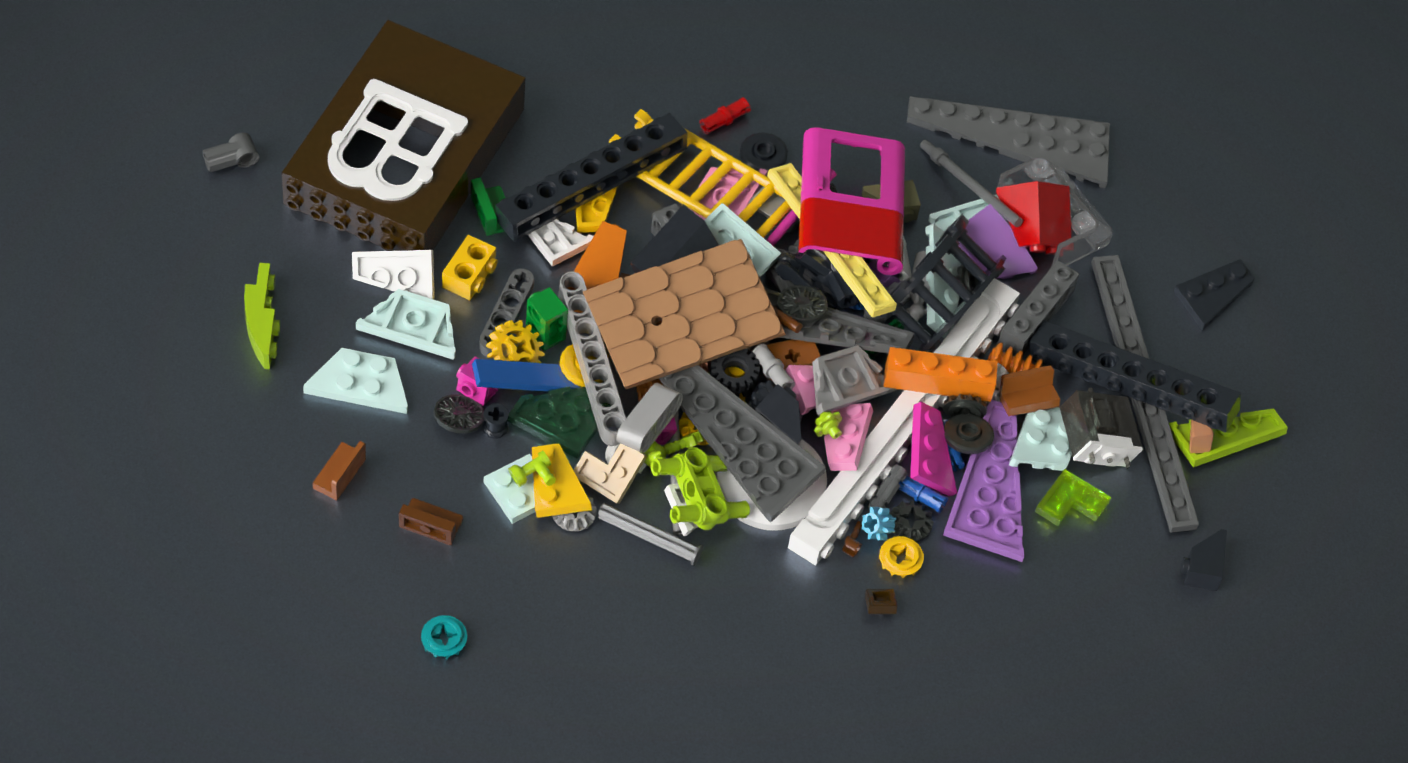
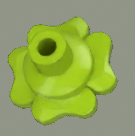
[814,411,843,439]

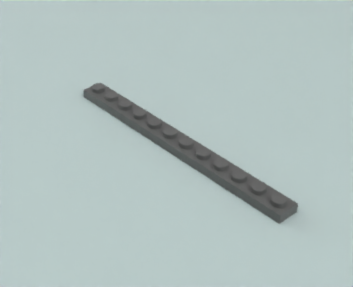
[1091,255,1199,533]

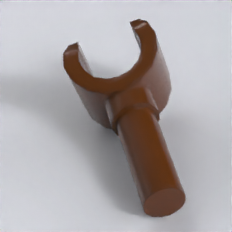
[842,521,862,557]

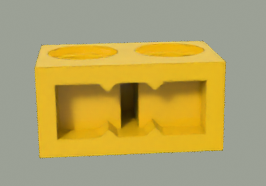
[442,235,498,301]

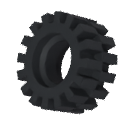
[710,349,760,397]

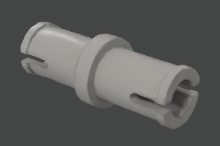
[753,344,795,390]

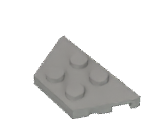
[812,345,897,416]

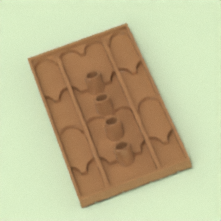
[582,239,786,389]

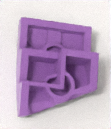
[959,204,1038,279]

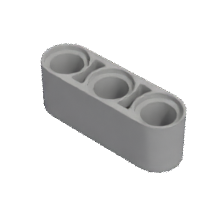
[616,383,683,453]

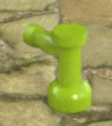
[508,450,556,487]

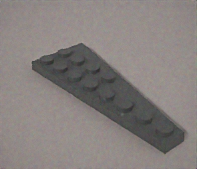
[907,96,1110,188]
[765,289,914,353]

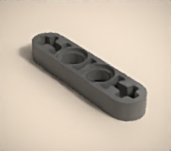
[479,268,534,356]

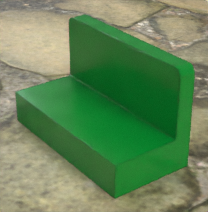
[470,177,505,236]

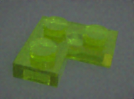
[1035,469,1111,526]

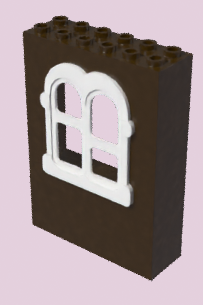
[282,20,526,251]

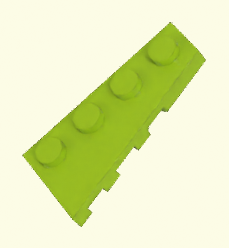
[1169,408,1288,468]

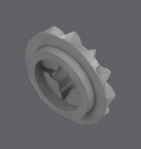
[553,496,597,531]

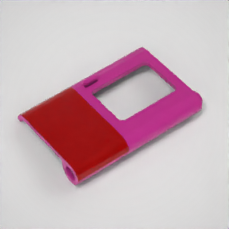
[798,128,905,275]

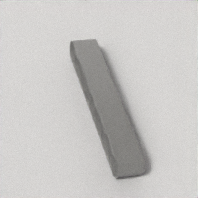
[559,272,626,446]

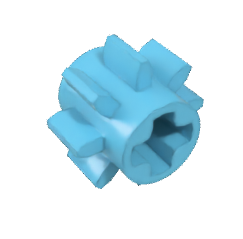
[861,507,896,541]

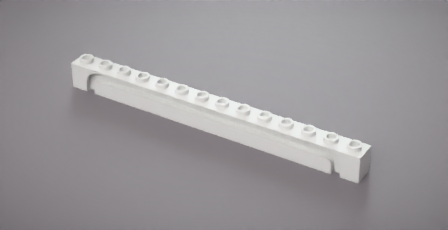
[788,278,1020,566]

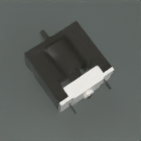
[1059,388,1143,469]

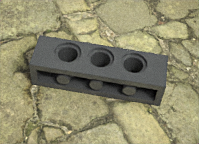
[997,260,1080,356]

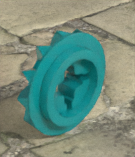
[421,615,467,659]

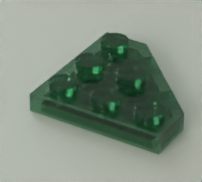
[507,381,620,459]

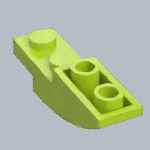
[244,263,280,369]

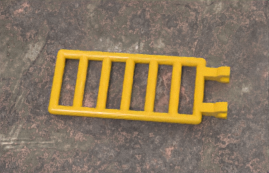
[609,109,792,238]

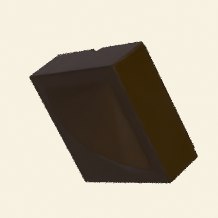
[865,589,897,614]

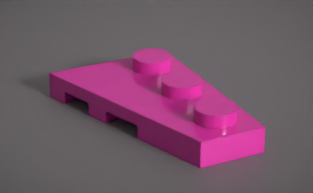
[911,402,957,497]

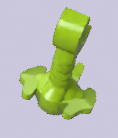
[643,431,704,467]

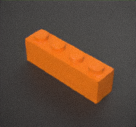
[883,347,998,402]

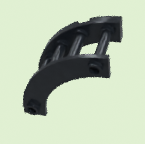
[880,214,1006,353]

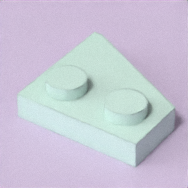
[484,454,535,524]

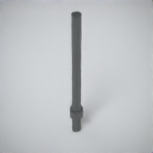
[920,140,1023,227]

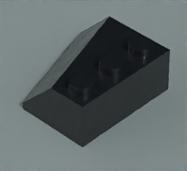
[630,204,719,273]

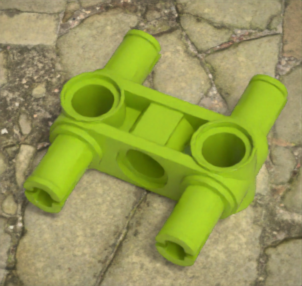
[651,447,750,530]

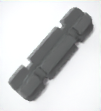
[867,464,908,510]

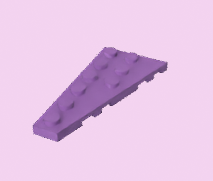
[943,400,1024,562]

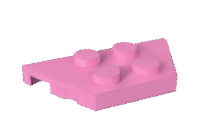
[690,167,768,220]

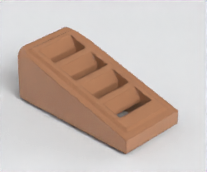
[1189,420,1214,453]

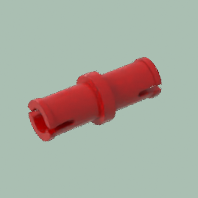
[699,97,751,135]

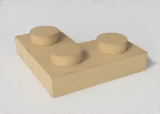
[573,444,647,504]

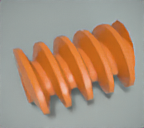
[987,342,1042,373]

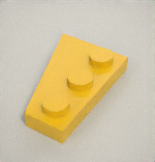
[575,186,618,233]
[532,443,592,518]

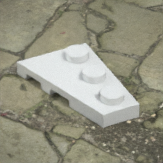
[352,250,435,300]

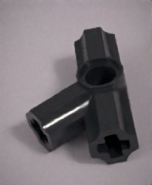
[796,249,860,309]

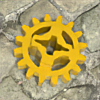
[486,320,545,363]

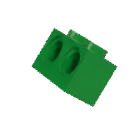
[526,287,568,352]

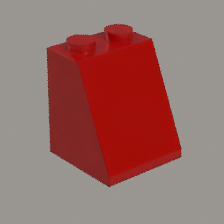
[996,181,1072,255]

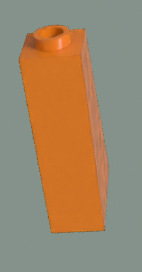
[567,221,627,313]

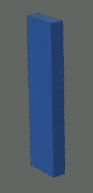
[472,359,580,393]

